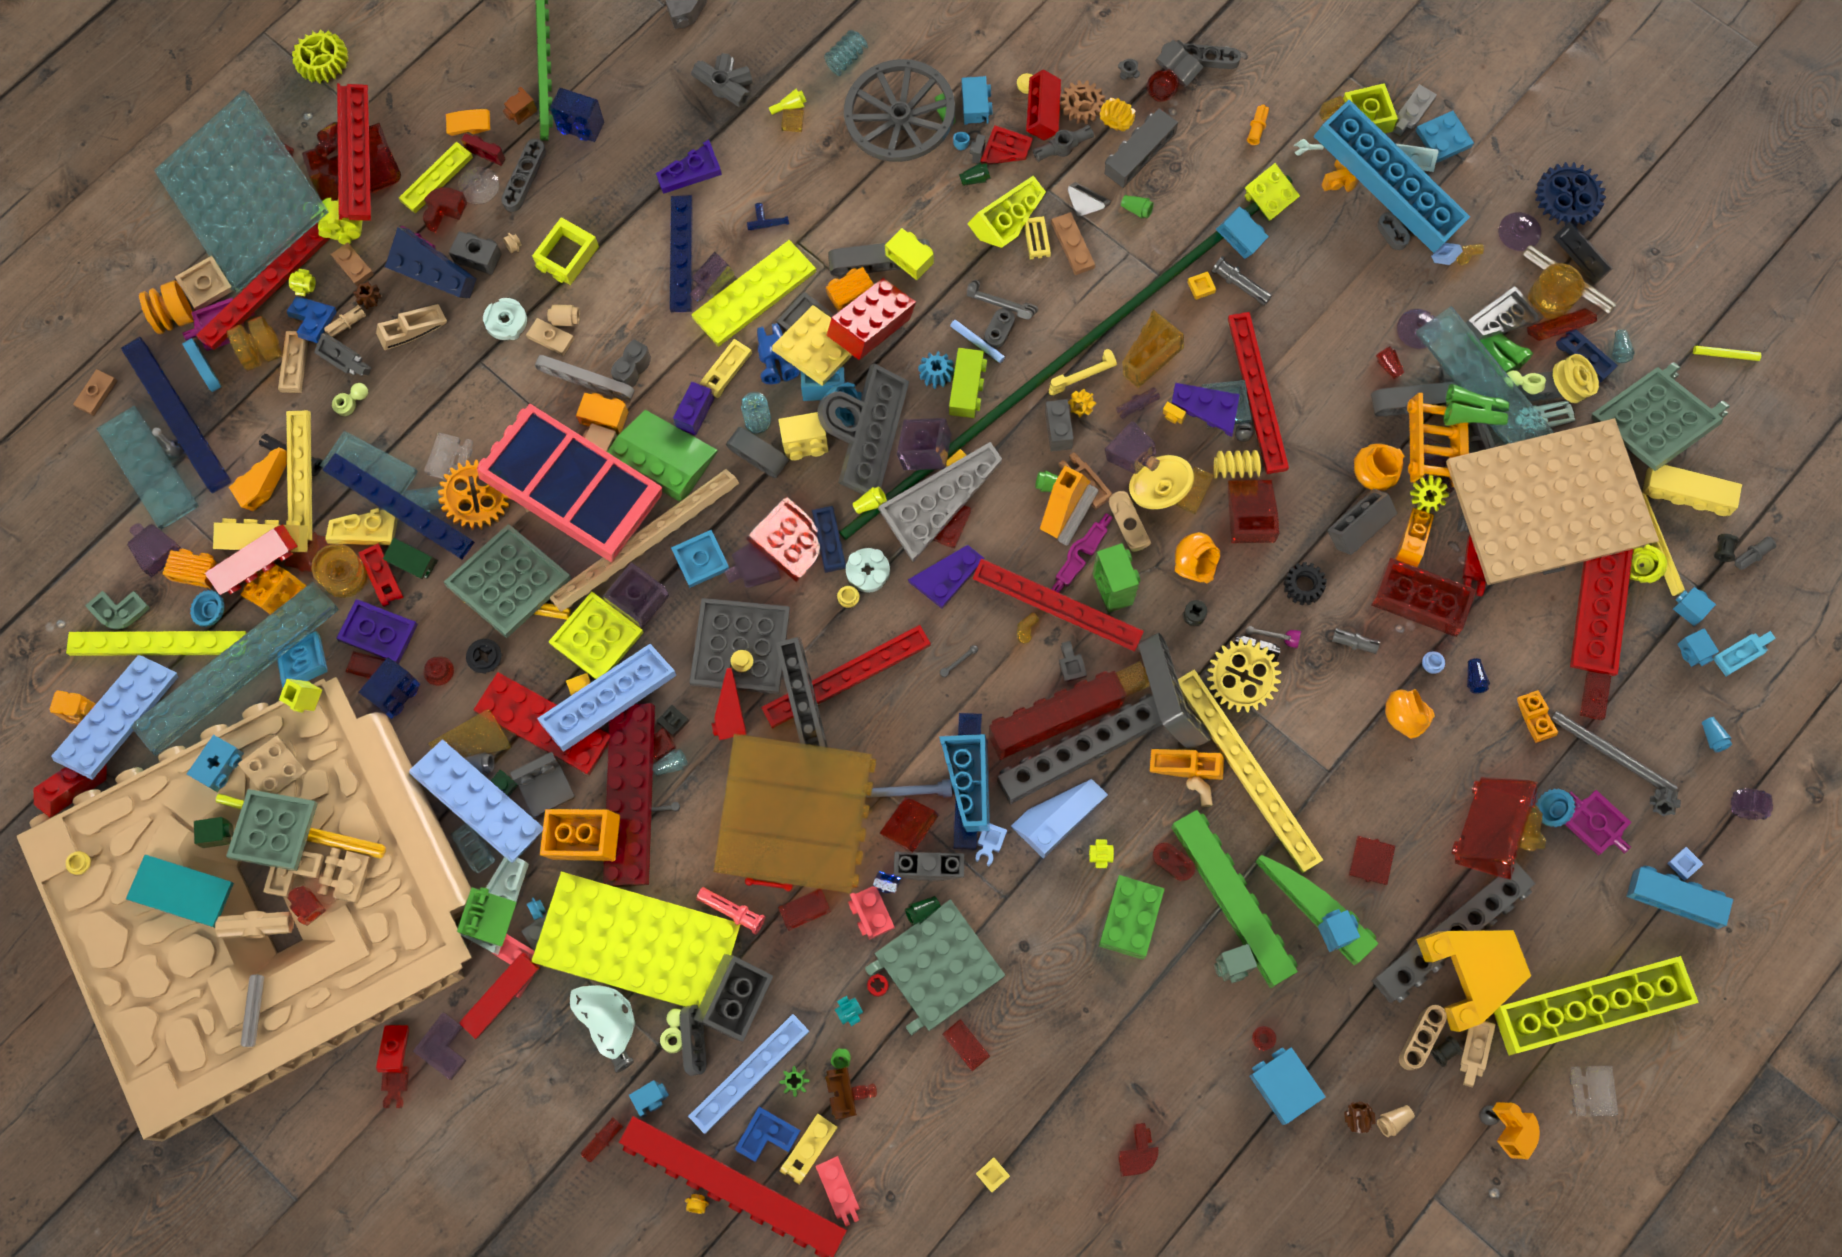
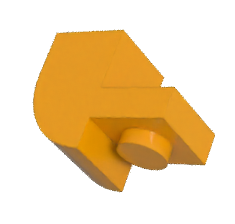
[1321,159,1359,192]
[1492,1102,1540,1160]

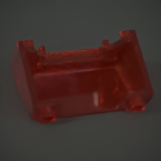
[302,123,401,201]
[1452,777,1538,880]

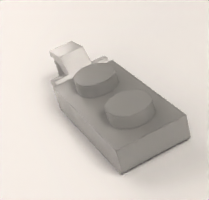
[1394,84,1437,136]

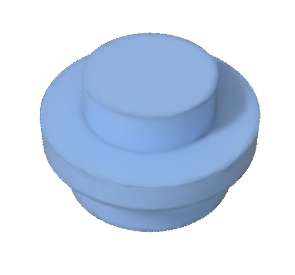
[1422,651,1445,674]

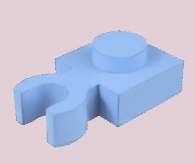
[975,824,1007,866]

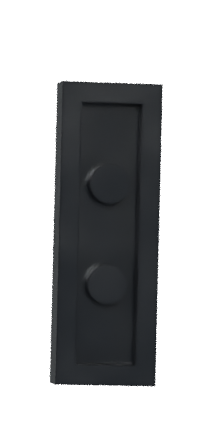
[1553,222,1613,284]

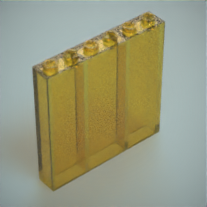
[713,733,876,893]

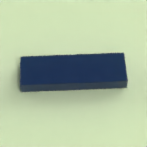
[812,506,846,573]

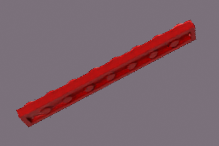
[196,222,330,350]
[1228,312,1289,475]
[972,559,1144,651]
[761,625,931,729]

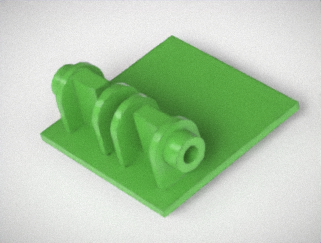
[457,887,517,947]

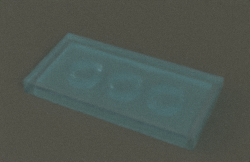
[320,431,418,505]

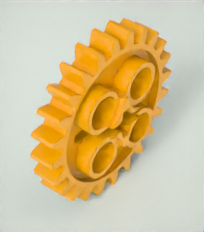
[438,460,510,530]

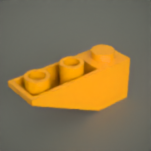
[229,447,287,512]
[1040,466,1091,539]
[1392,507,1434,574]

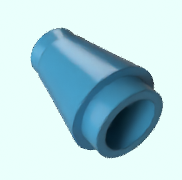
[1701,717,1732,753]

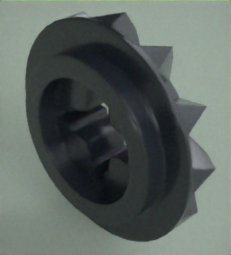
[466,639,503,674]

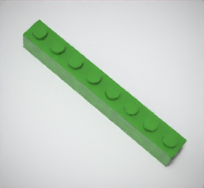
[1171,810,1298,989]

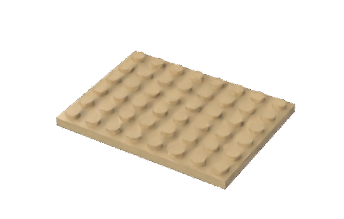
[1446,418,1659,585]

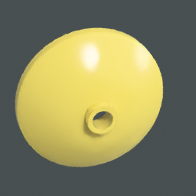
[1129,455,1194,509]

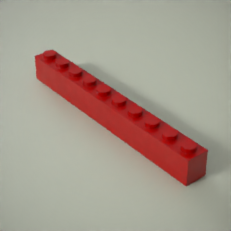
[619,1116,848,1257]

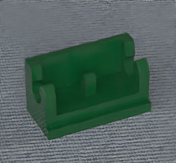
[383,538,438,579]

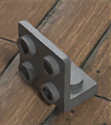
[510,752,575,817]

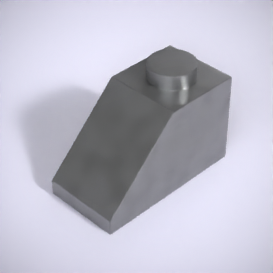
[665,0,707,30]

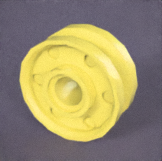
[1553,354,1599,403]

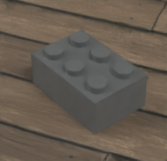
[693,954,773,1042]

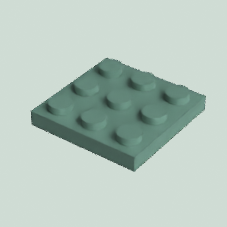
[226,789,318,871]

